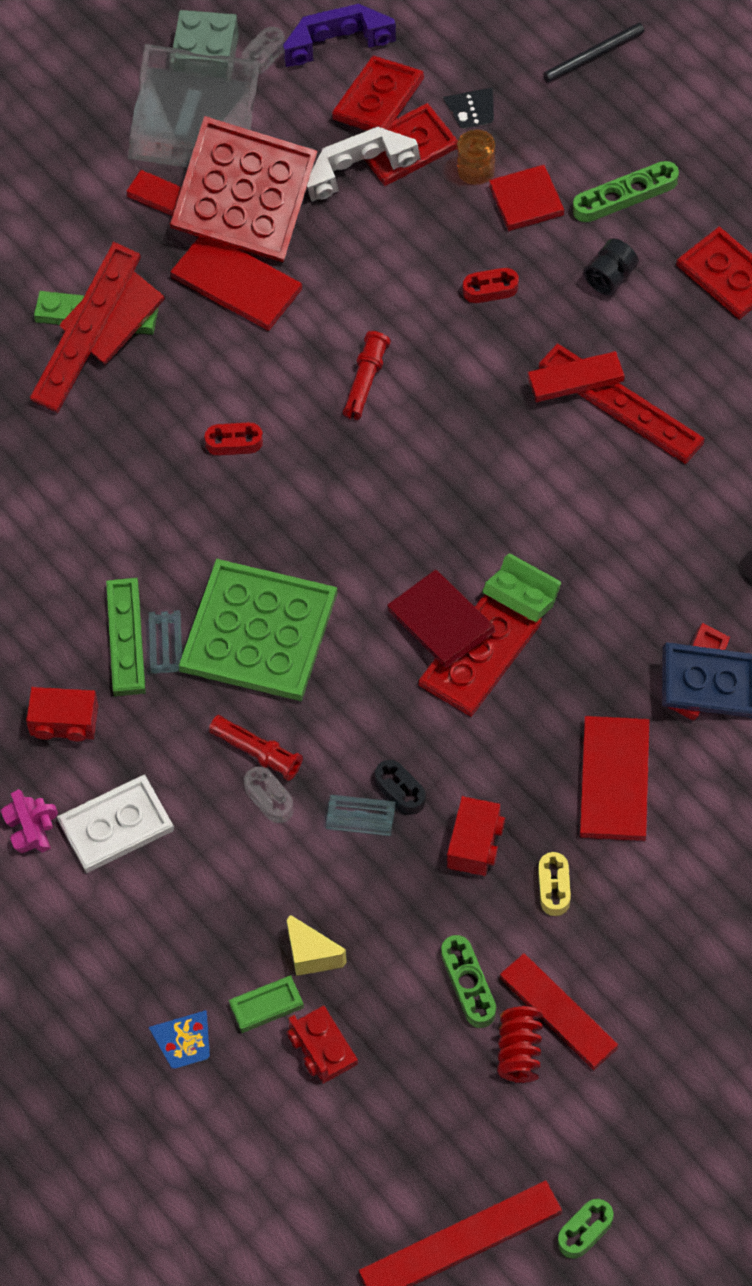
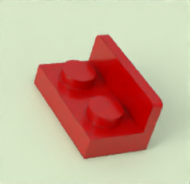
[286,1005,358,1084]

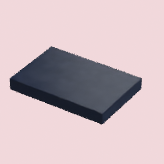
[662,642,752,718]

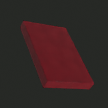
[387,569,496,668]

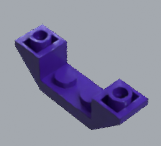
[283,4,396,67]

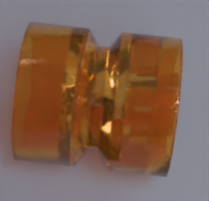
[457,129,496,185]

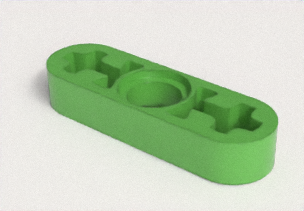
[441,935,496,1028]

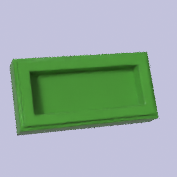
[229,975,304,1033]

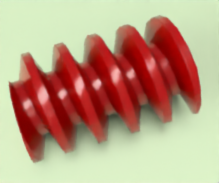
[497,1006,543,1083]

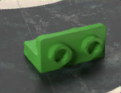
[482,553,561,622]

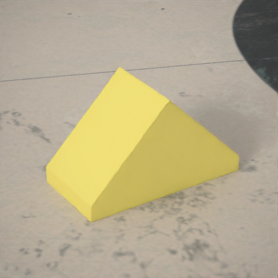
[287,915,346,976]

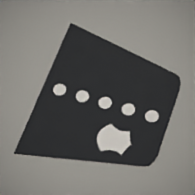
[443,87,494,128]

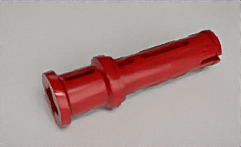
[342,331,391,420]
[209,715,303,781]

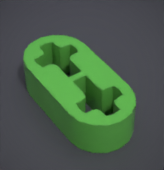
[558,1199,614,1259]

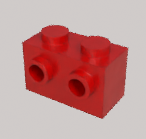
[27,687,98,742]
[447,796,505,876]

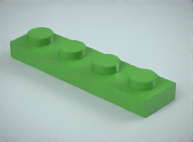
[34,291,158,335]

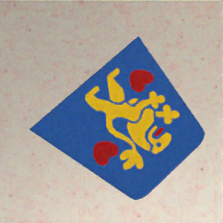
[148,1010,210,1068]

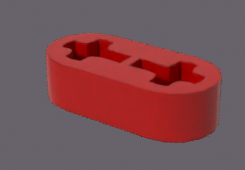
[463,268,519,303]
[204,422,263,456]

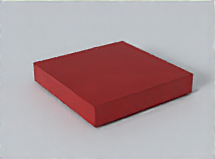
[489,164,564,231]

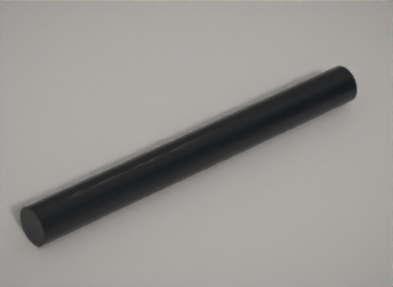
[543,22,644,83]

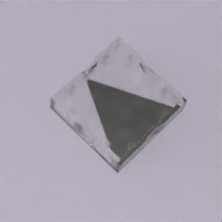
[128,44,260,168]

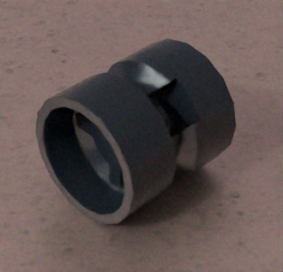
[583,238,639,295]

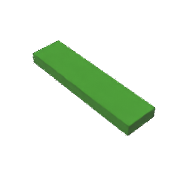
[106,578,146,696]

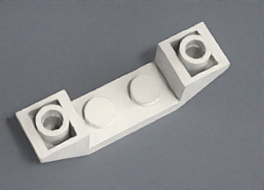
[307,127,421,201]

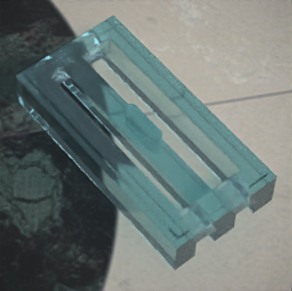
[149,610,182,673]
[326,795,395,836]

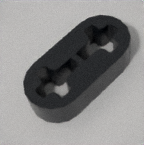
[375,760,426,815]

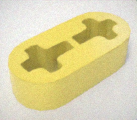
[538,852,571,916]

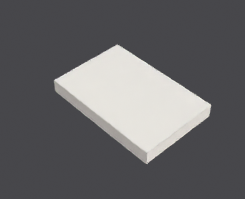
[57,774,174,874]

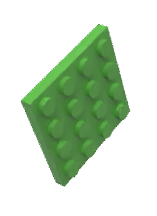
[179,559,338,701]

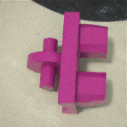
[1,789,58,853]

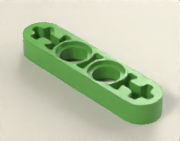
[573,161,679,222]

